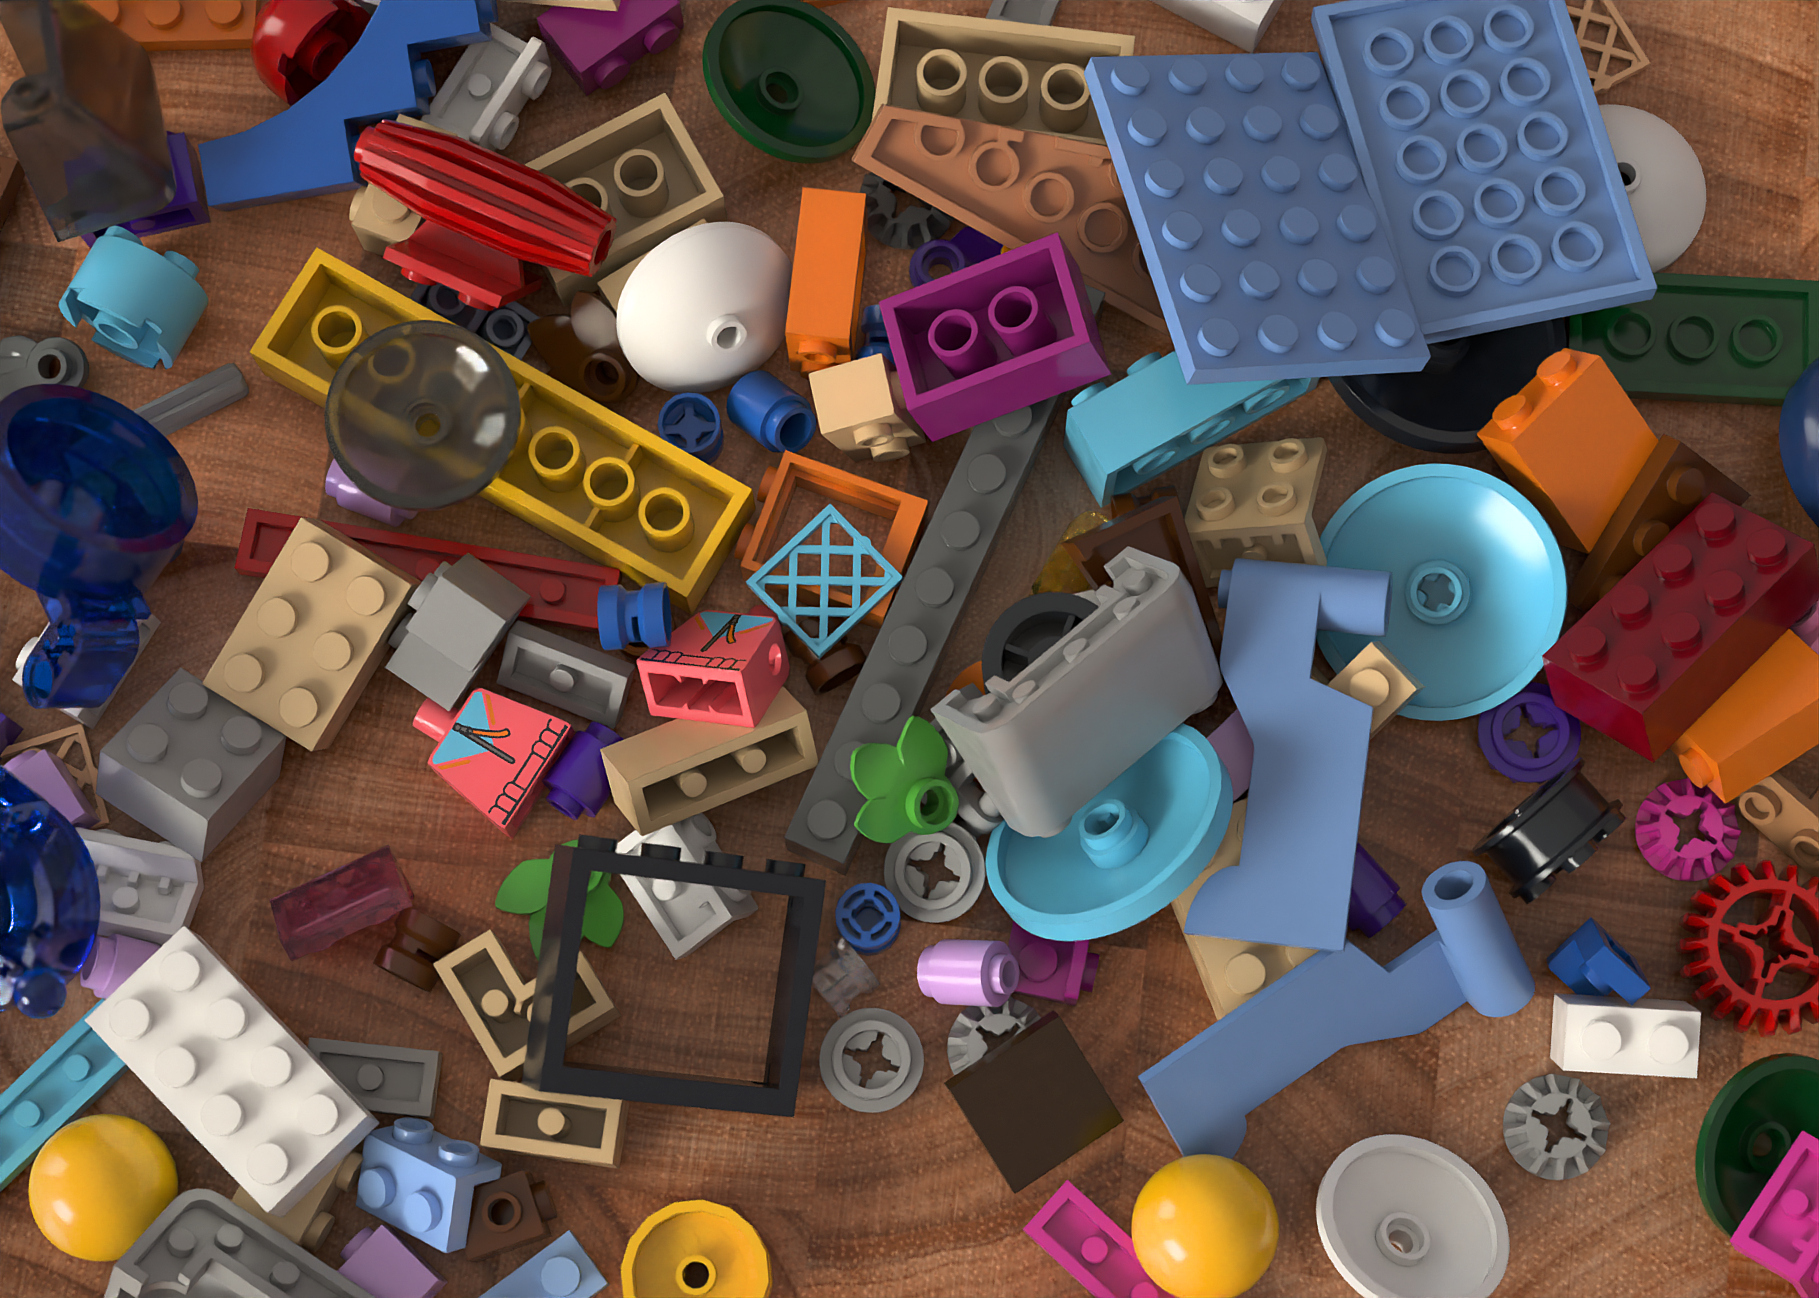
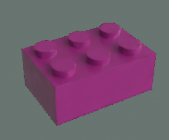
[879,232,1111,442]

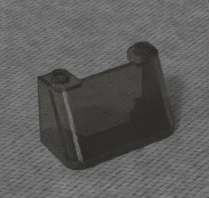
[0,0,177,242]

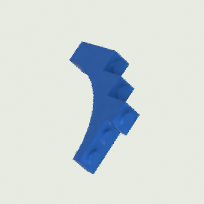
[198,0,498,212]

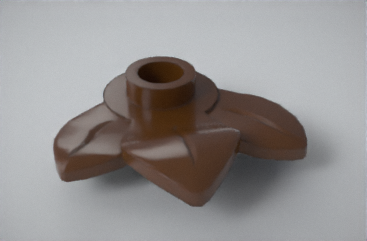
[527,290,640,403]

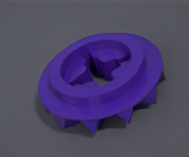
[1477,682,1581,784]

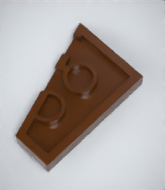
[1568,434,1751,614]
[1061,496,1225,680]

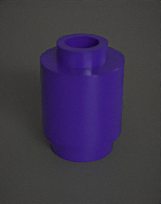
[542,721,624,820]
[1347,842,1407,939]

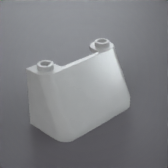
[930,546,1223,838]
[104,1188,376,1298]

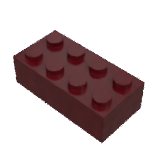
[1542,492,1819,763]

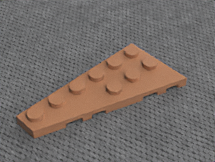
[851,104,1171,338]

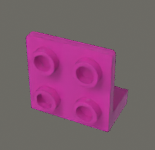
[1729,1131,1819,1298]

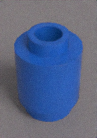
[726,370,816,453]

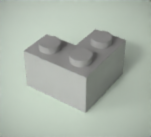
[385,553,531,711]

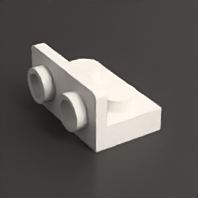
[617,813,758,960]

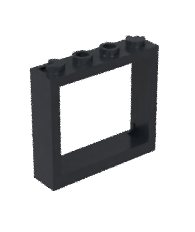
[521,834,826,1117]

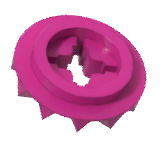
[1635,778,1742,881]

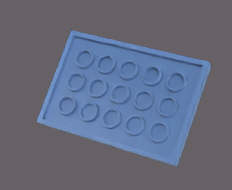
[1311,0,1657,344]
[1084,52,1431,385]

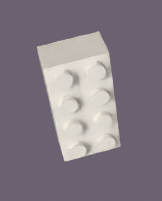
[85,925,380,1218]

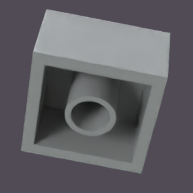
[96,668,286,862]

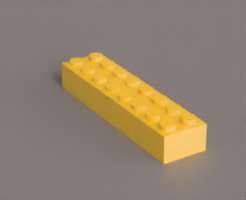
[249,247,756,615]

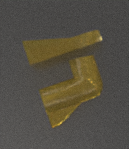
[1028,511,1109,597]

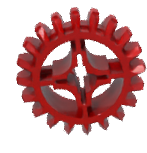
[1676,860,1819,1038]

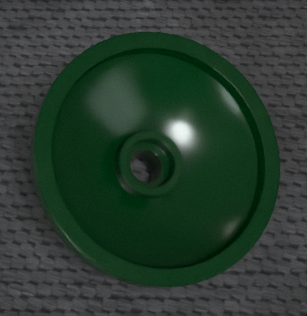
[702,0,876,164]
[1695,1053,1819,1239]

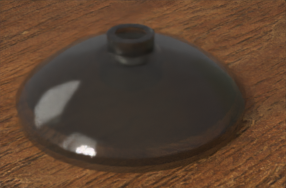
[324,320,521,511]

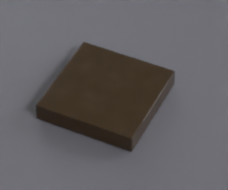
[944,1010,1124,1194]

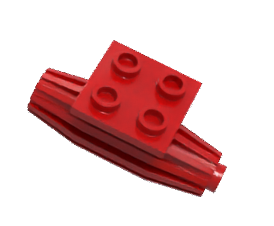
[354,119,617,311]

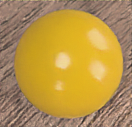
[28,1114,179,1262]
[1131,1154,1279,1298]

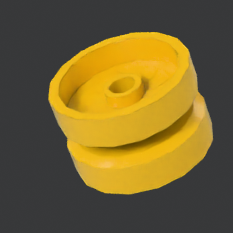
[621,1199,773,1298]

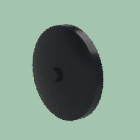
[1328,317,1567,454]

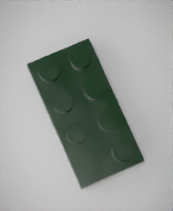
[1565,272,1819,406]

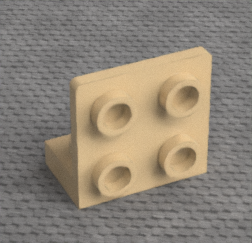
[1184,437,1327,588]

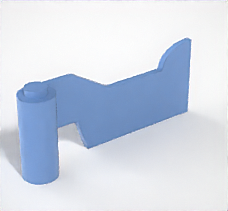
[1184,558,1393,953]
[1138,861,1535,1159]

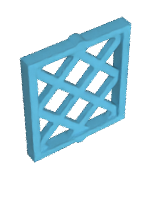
[746,504,903,659]

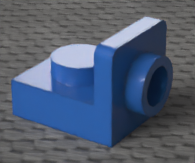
[1546,917,1651,1006]

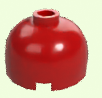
[250,0,372,106]

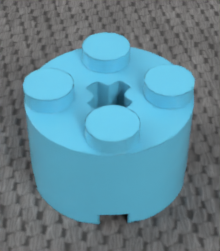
[59,225,209,369]

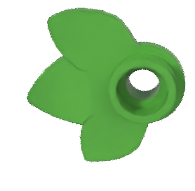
[850,715,959,843]
[495,840,624,961]

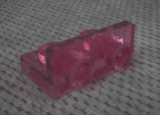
[269,845,414,962]

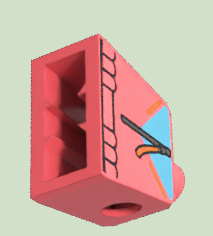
[636,605,790,728]
[413,687,576,839]

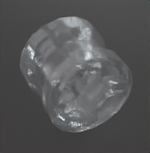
[812,935,881,1018]

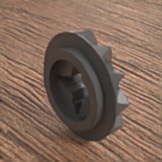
[860,172,954,250]

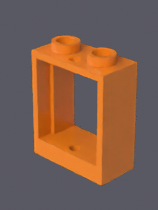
[785,187,869,380]
[734,450,929,630]

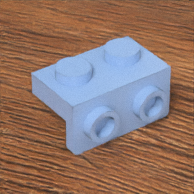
[356,1117,502,1253]

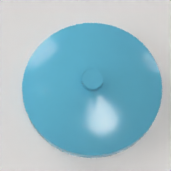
[1316,464,1568,721]
[986,723,1233,941]

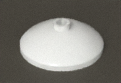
[1598,105,1706,273]
[616,222,793,393]
[1316,1134,1510,1298]

